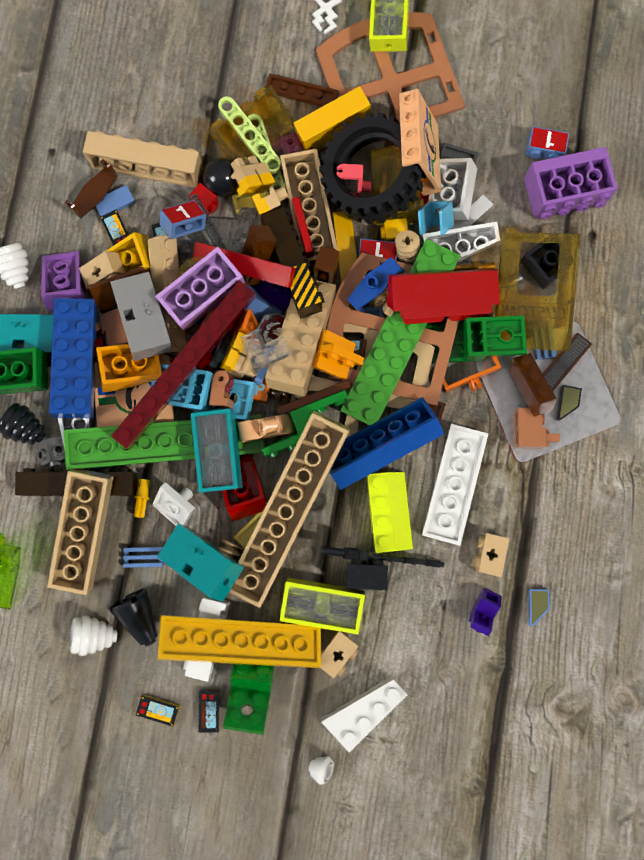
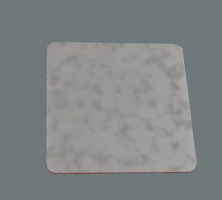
[476,322,621,462]

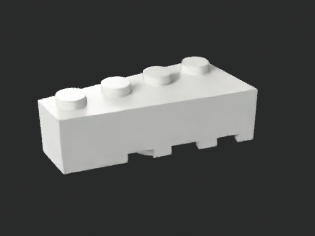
[420,222,500,261]
[183,596,231,682]
[321,676,407,752]

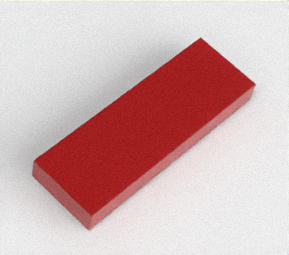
[292,197,314,259]

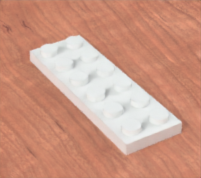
[422,424,488,546]

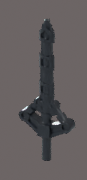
[320,546,444,568]

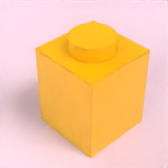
[380,218,408,242]

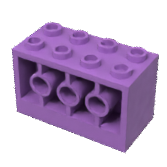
[524,147,618,220]

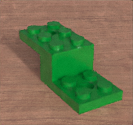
[425,315,527,364]
[262,389,348,458]
[223,664,274,735]

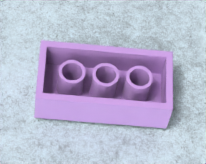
[155,247,245,332]

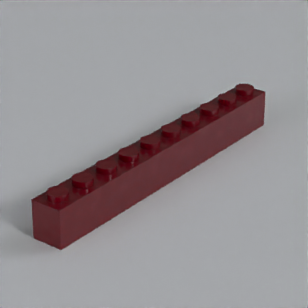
[111,280,256,449]

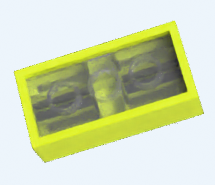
[369,0,410,52]
[280,577,365,634]

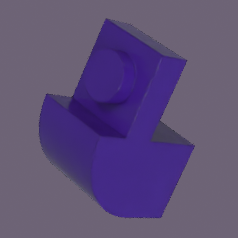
[469,588,502,636]

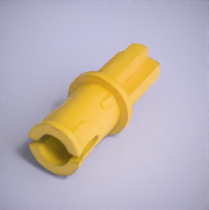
[134,479,151,518]

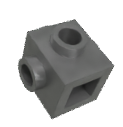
[36,437,66,468]

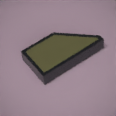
[556,385,582,421]

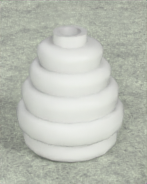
[0,243,29,289]
[70,615,117,656]

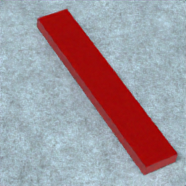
[192,242,295,288]

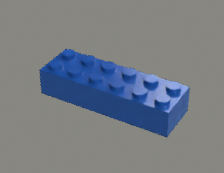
[49,298,97,418]
[329,397,444,490]

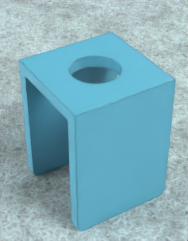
[418,201,454,235]

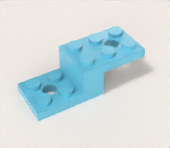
[151,364,256,421]

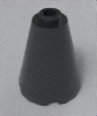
[109,589,158,647]

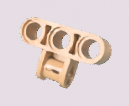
[237,414,295,443]

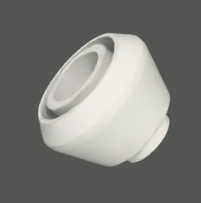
[308,756,334,785]

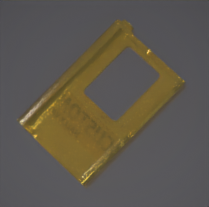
[495,228,581,351]

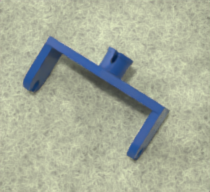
[347,257,405,312]

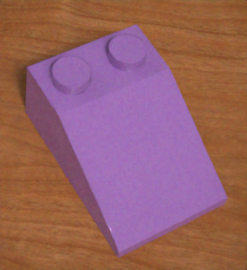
[41,251,86,312]

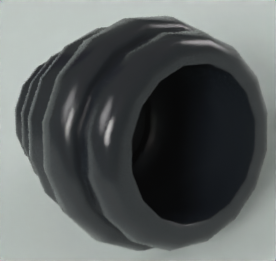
[0,403,46,445]

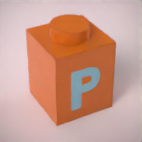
[252,375,272,404]

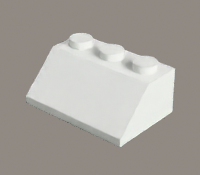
[428,158,477,221]

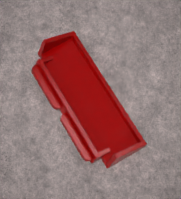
[386,269,500,324]

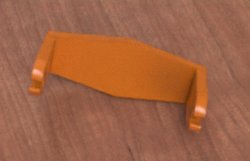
[443,356,501,393]

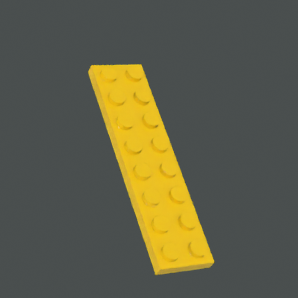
[157,615,321,668]

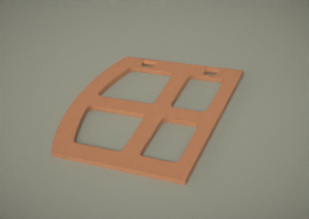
[316,12,466,123]
[327,253,459,406]

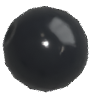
[203,157,239,197]

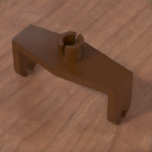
[65,159,118,219]

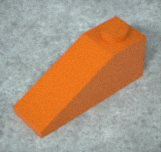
[230,309,259,341]

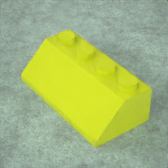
[366,472,413,553]

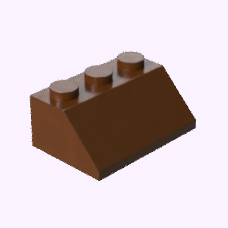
[88,266,147,314]

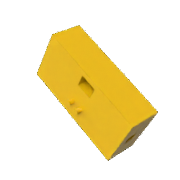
[293,86,371,152]

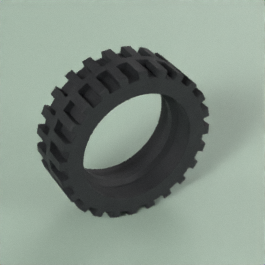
[319,113,426,224]

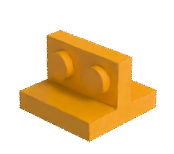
[312,330,364,380]

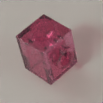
[279,132,303,155]

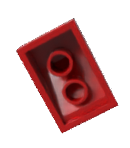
[222,454,268,522]

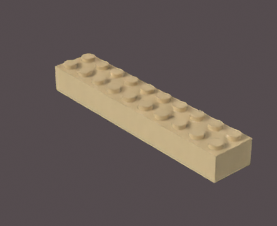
[229,410,350,608]

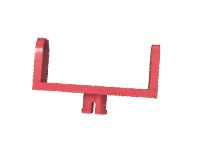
[337,164,371,198]

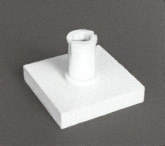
[152,482,195,526]

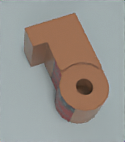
[209,370,234,409]

